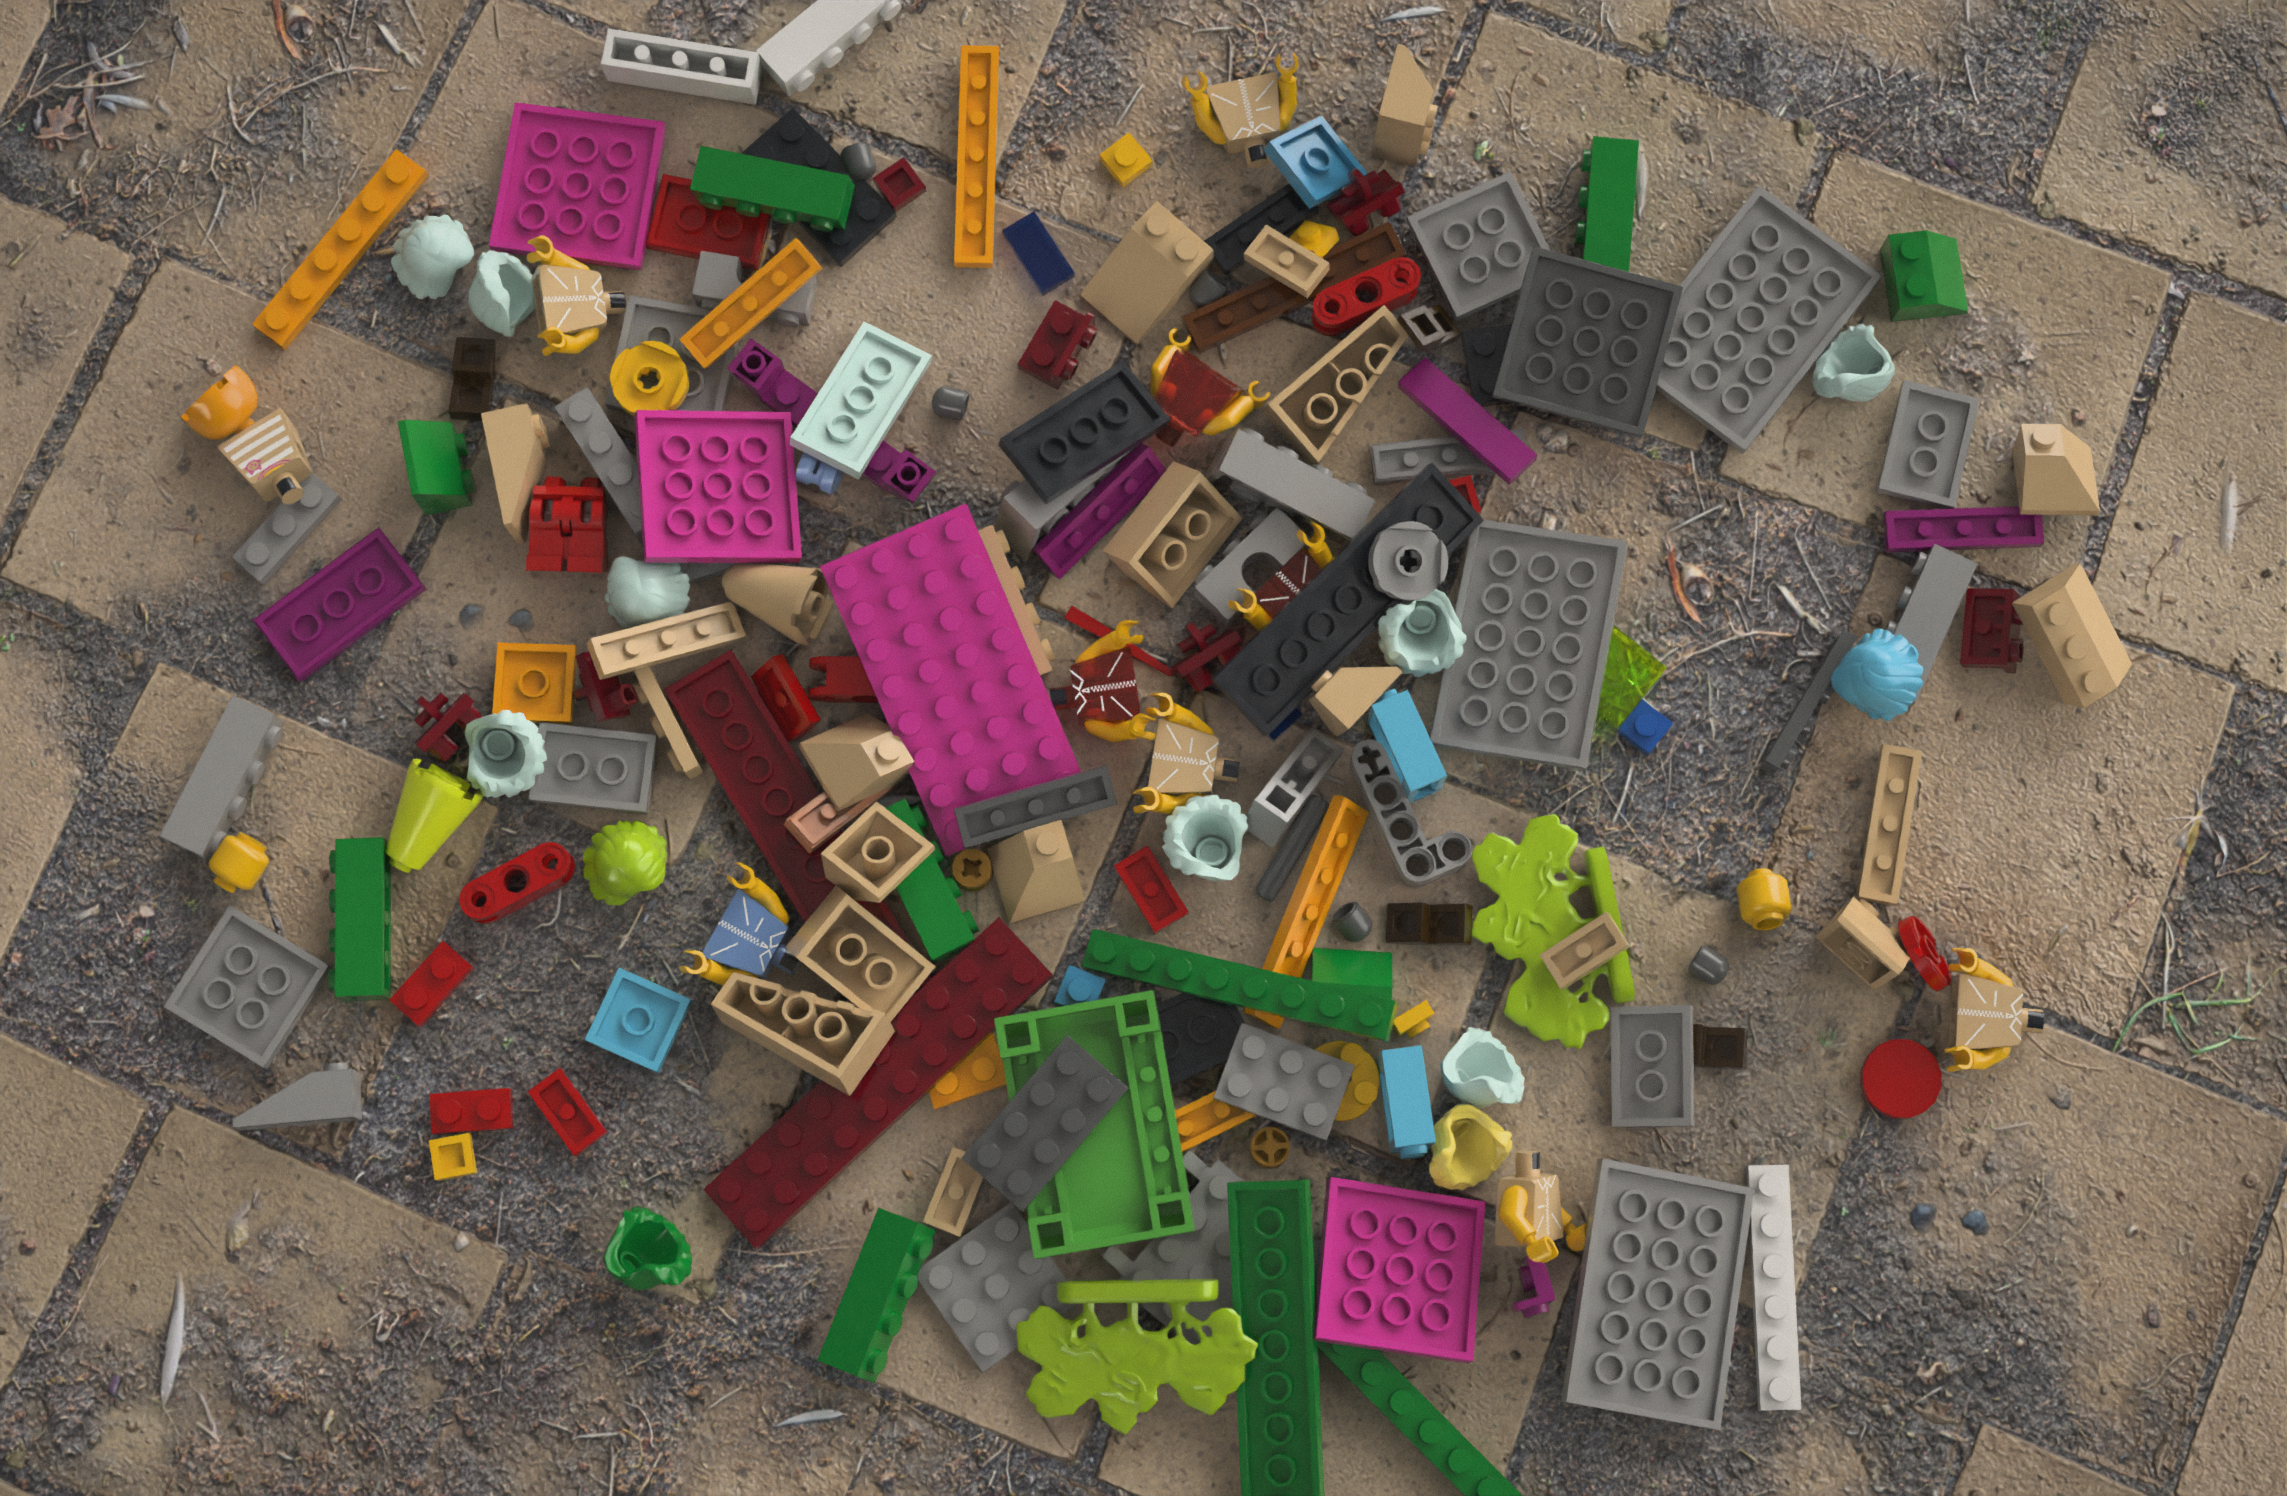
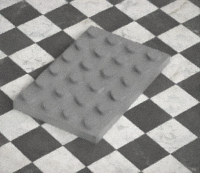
[1656,186,1882,454]
[1431,520,1628,771]
[1561,1158,1754,1430]

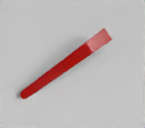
[1064,606,1174,677]

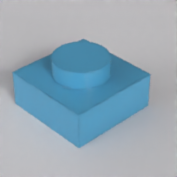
[1054,965,1106,1006]

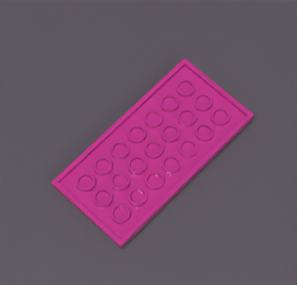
[820,503,1081,857]

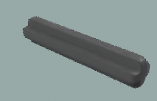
[1255,795,1329,902]

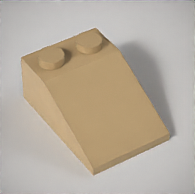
[1080,201,1214,346]
[481,403,551,544]
[785,886,936,1022]
[1815,897,1910,991]

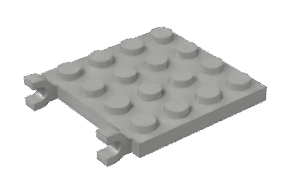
[1102,1150,1321,1345]

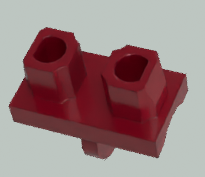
[1326,168,1405,236]
[1171,622,1242,692]
[573,651,639,723]
[414,692,482,762]

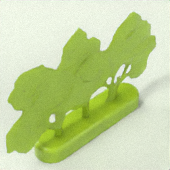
[1471,814,1635,1049]
[1016,1279,1258,1436]

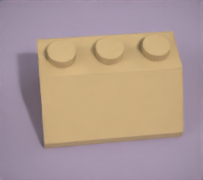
[1372,44,1438,167]
[1103,461,1243,608]
[2012,563,2132,708]

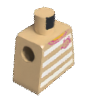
[217,407,312,504]

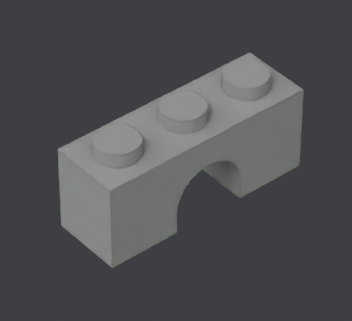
[692,251,818,327]
[1194,507,1310,628]

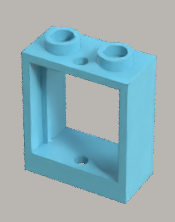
[1367,689,1447,803]
[1377,1045,1436,1160]

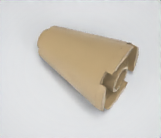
[722,563,834,646]

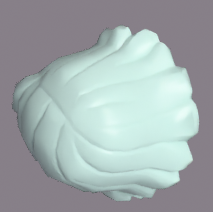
[391,215,474,299]
[468,250,536,337]
[1812,324,1895,402]
[605,556,690,629]
[1378,589,1466,677]
[464,710,547,798]
[1162,795,1249,881]
[1440,1027,1525,1109]

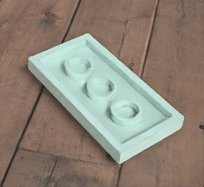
[790,322,932,480]

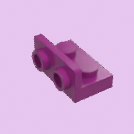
[1511,1256,1556,1318]

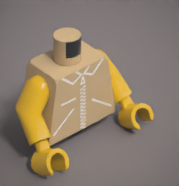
[1181,52,1299,168]
[527,235,626,356]
[1133,692,1240,815]
[1944,948,2044,1072]
[1495,1151,1588,1263]

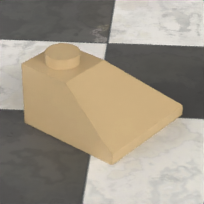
[2012,424,2100,516]
[1309,667,1402,737]
[799,713,914,811]
[821,801,935,903]
[987,820,1085,925]

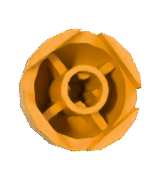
[180,365,259,440]

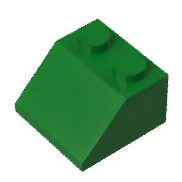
[1880,230,1968,322]
[397,420,476,515]
[1308,948,1393,1029]

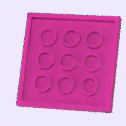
[489,102,667,271]
[634,410,802,563]
[1314,1177,1486,1364]

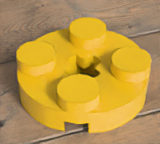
[610,341,689,416]
[1315,1041,1380,1122]

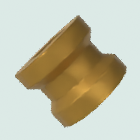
[952,848,993,892]
[1250,1127,1290,1169]

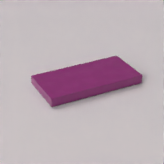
[253,527,427,683]

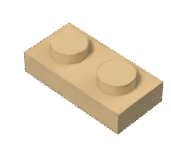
[1244,225,1330,299]
[1540,912,1630,990]
[923,1147,984,1238]

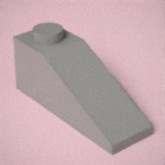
[1246,727,1344,848]
[233,1063,362,1131]

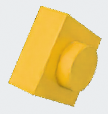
[1099,132,1153,188]
[1289,220,1339,258]
[1392,1000,1435,1039]
[429,1133,477,1181]

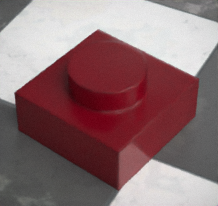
[873,157,927,212]

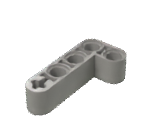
[1350,739,1472,888]

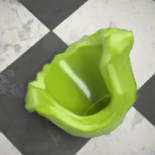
[583,820,667,906]

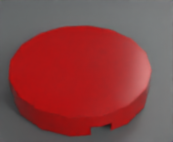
[1898,915,1952,992]
[1860,1039,1942,1119]

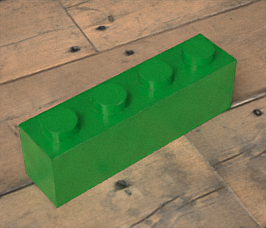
[1575,136,1639,272]
[690,146,855,232]
[886,798,979,965]
[328,837,391,1002]
[817,1208,935,1383]

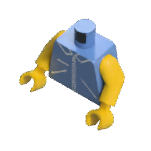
[679,862,801,986]

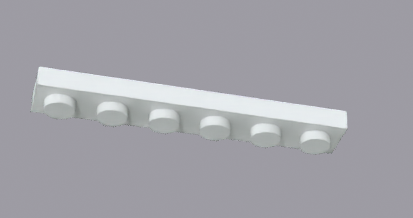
[1746,1165,1801,1411]

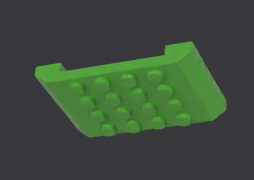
[994,990,1195,1259]

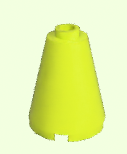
[385,758,483,873]

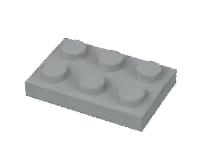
[1876,380,1980,509]
[529,722,658,815]
[1611,1005,1695,1128]
[1213,1023,1355,1142]

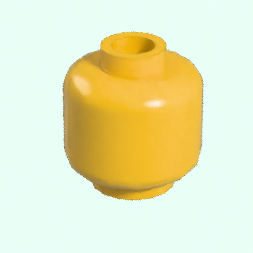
[208,832,269,893]
[1737,868,1792,930]

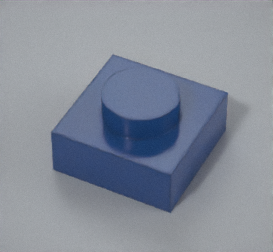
[1617,699,1673,756]

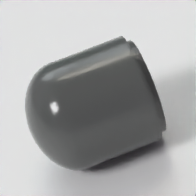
[840,142,876,180]
[1189,270,1228,308]
[932,386,969,421]
[1332,902,1372,942]
[1688,945,1729,985]

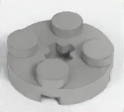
[1368,521,1449,601]

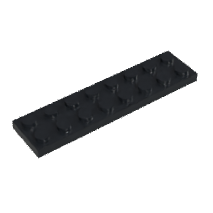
[1211,463,1484,736]

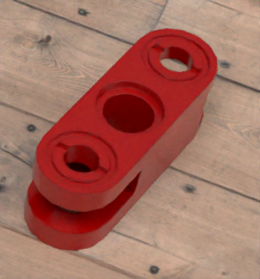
[1311,257,1421,337]
[808,656,879,703]
[459,842,576,924]

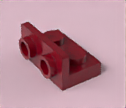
[1017,300,1098,390]
[1960,588,2024,674]

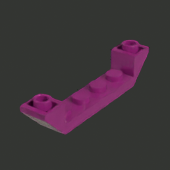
[727,338,937,504]

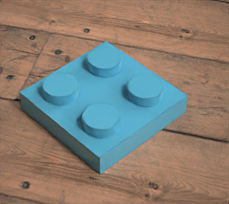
[585,968,693,1073]

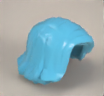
[1831,628,1923,721]

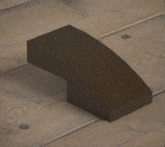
[1397,304,1462,351]
[448,337,496,421]
[1386,902,1473,946]
[1693,1024,1748,1070]

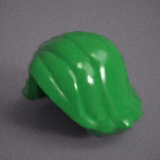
[603,1206,692,1291]

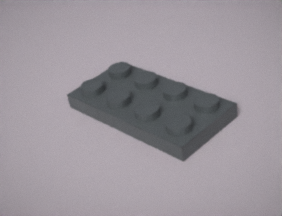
[962,1035,1129,1212]

